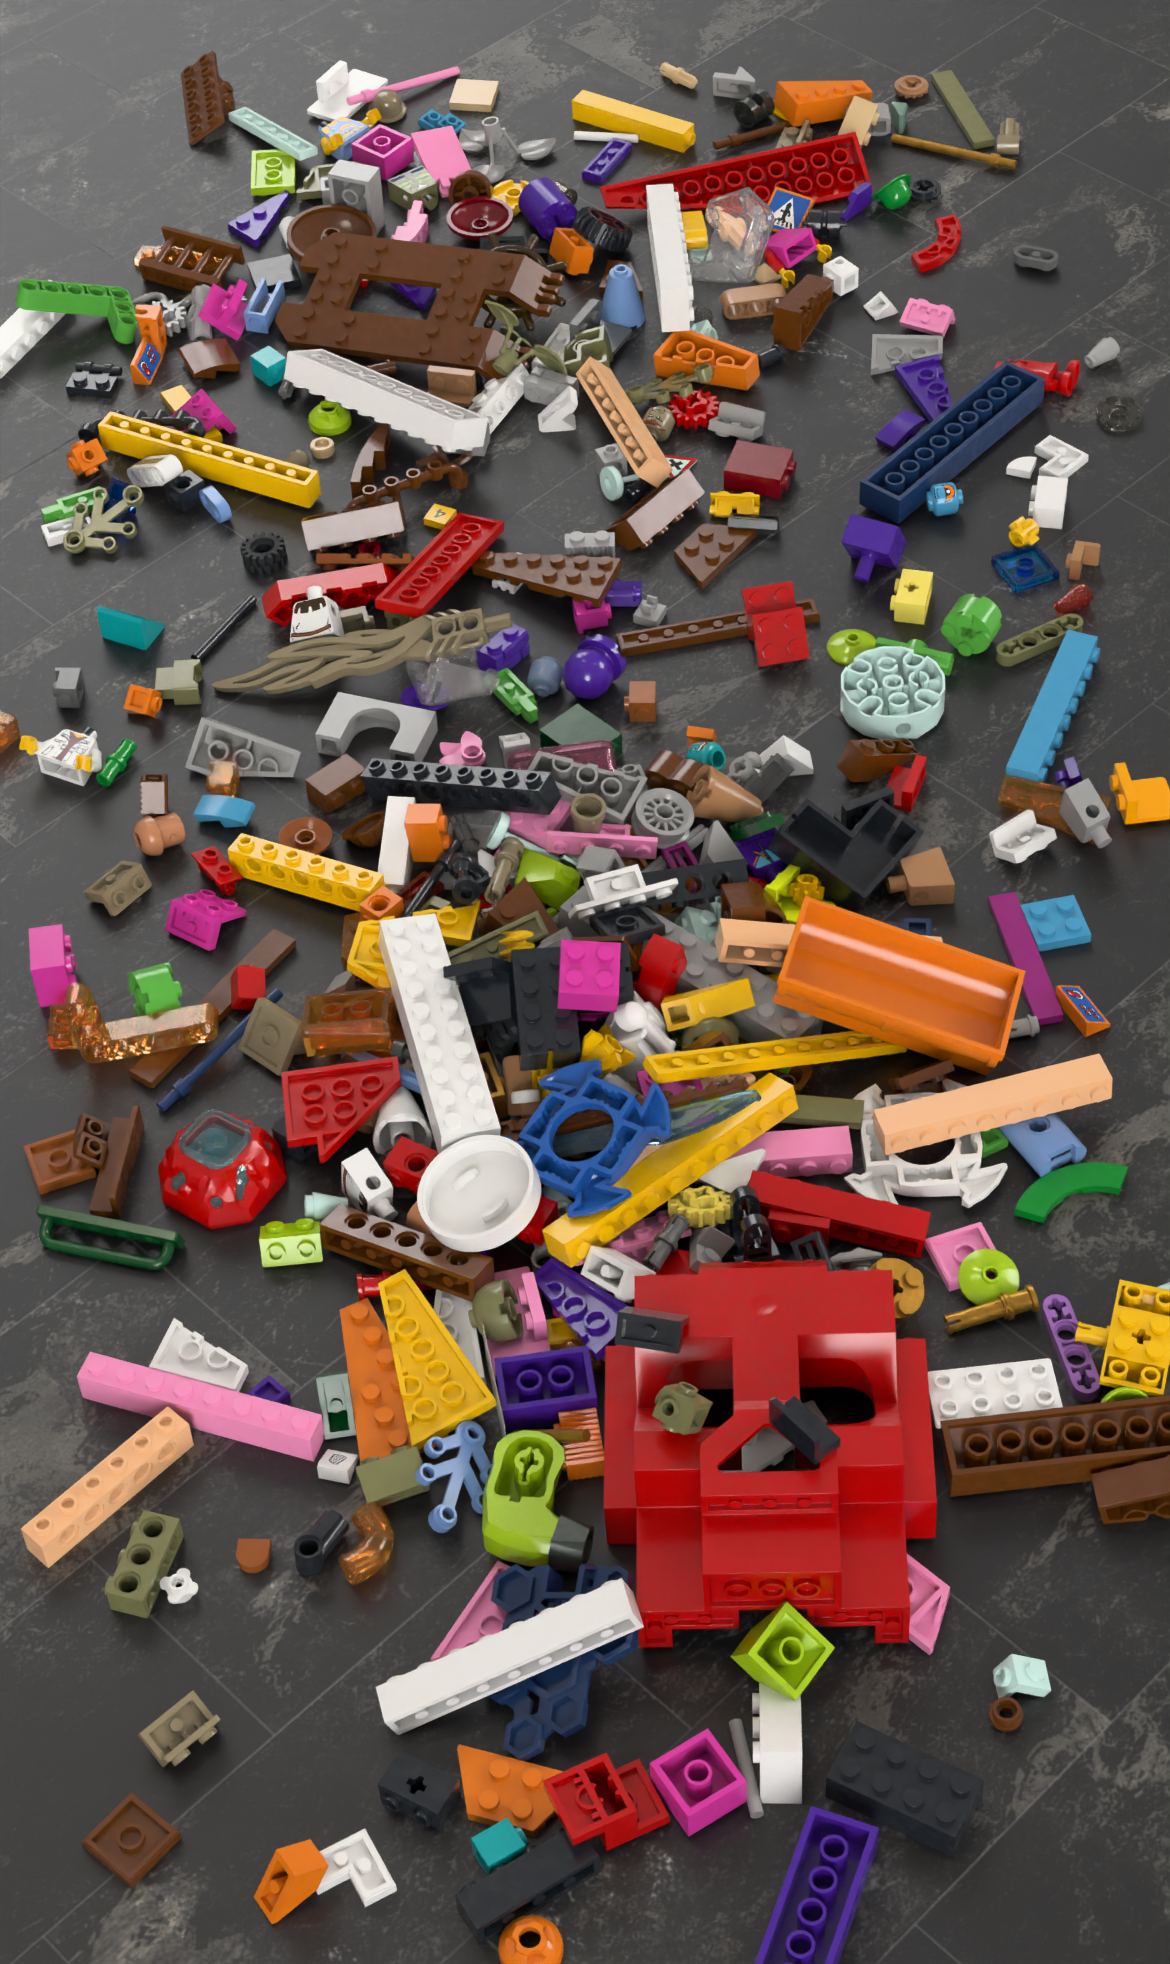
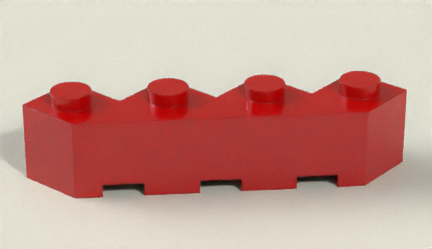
[261,563,400,627]

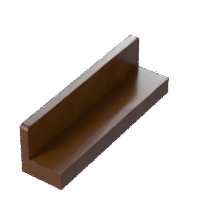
[89,1105,144,1219]

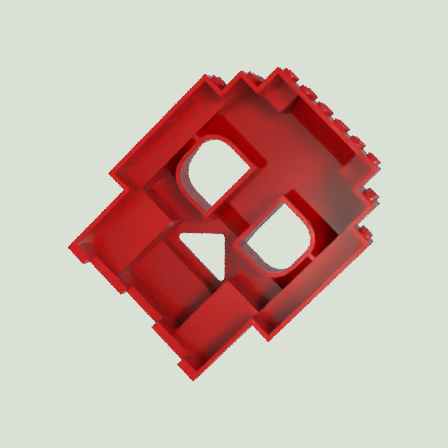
[604,1259,937,1647]

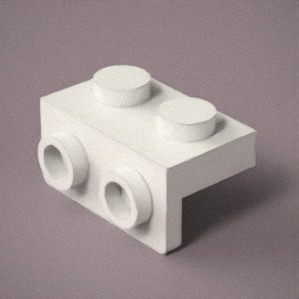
[989,809,1057,863]

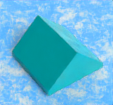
[97,606,165,651]

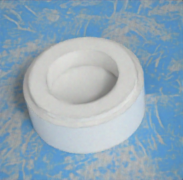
[510,1089,541,1104]

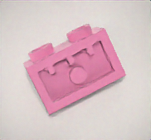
[899,298,955,338]

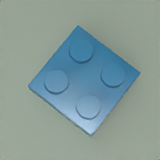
[1020,895,1092,952]

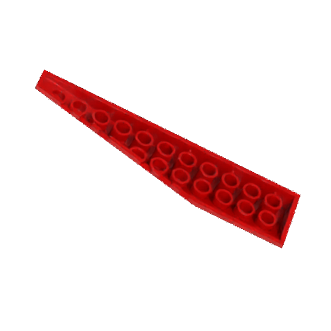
[600,132,873,211]

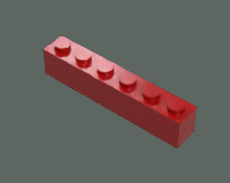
[743,1170,931,1259]

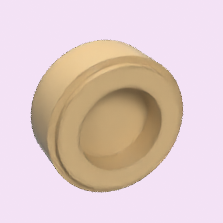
[310,437,335,459]

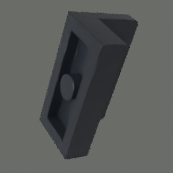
[615,1306,690,1354]
[769,1396,840,1465]

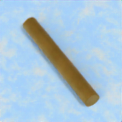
[512,1429,590,1442]

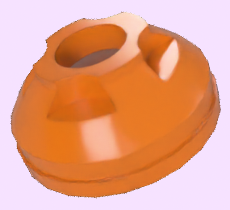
[498,1915,564,1964]

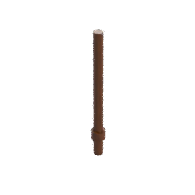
[713,121,801,150]

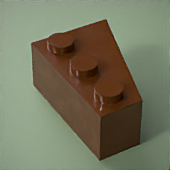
[485,877,559,948]

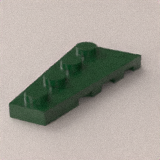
[727,811,786,843]

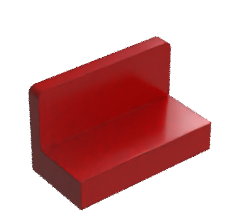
[886,755,927,812]

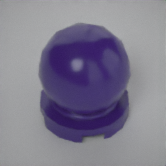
[562,634,626,700]

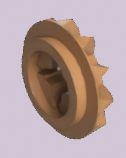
[894,75,929,99]

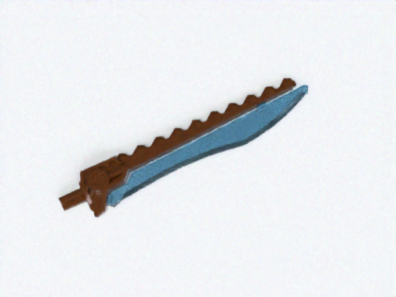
[499,1076,761,1158]

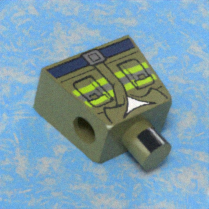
[387,165,438,210]

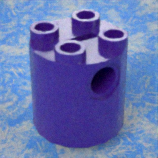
[518,177,577,242]

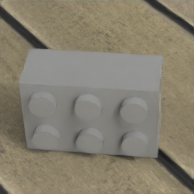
[328,159,385,235]

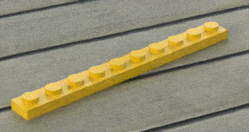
[642,1031,907,1084]

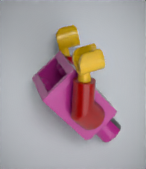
[760,228,832,289]

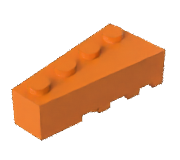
[774,80,873,127]
[653,330,760,390]

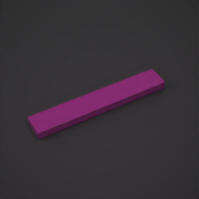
[988,892,1064,1025]

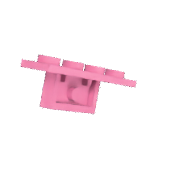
[546,823,658,859]

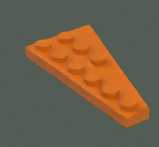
[340,1298,449,1462]

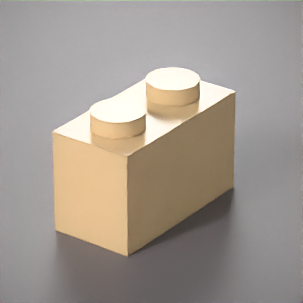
[838,95,880,149]

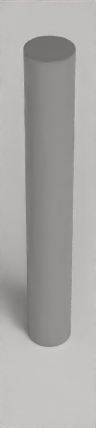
[729,1719,764,1819]

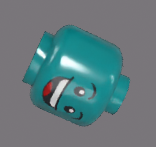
[686,742,726,771]

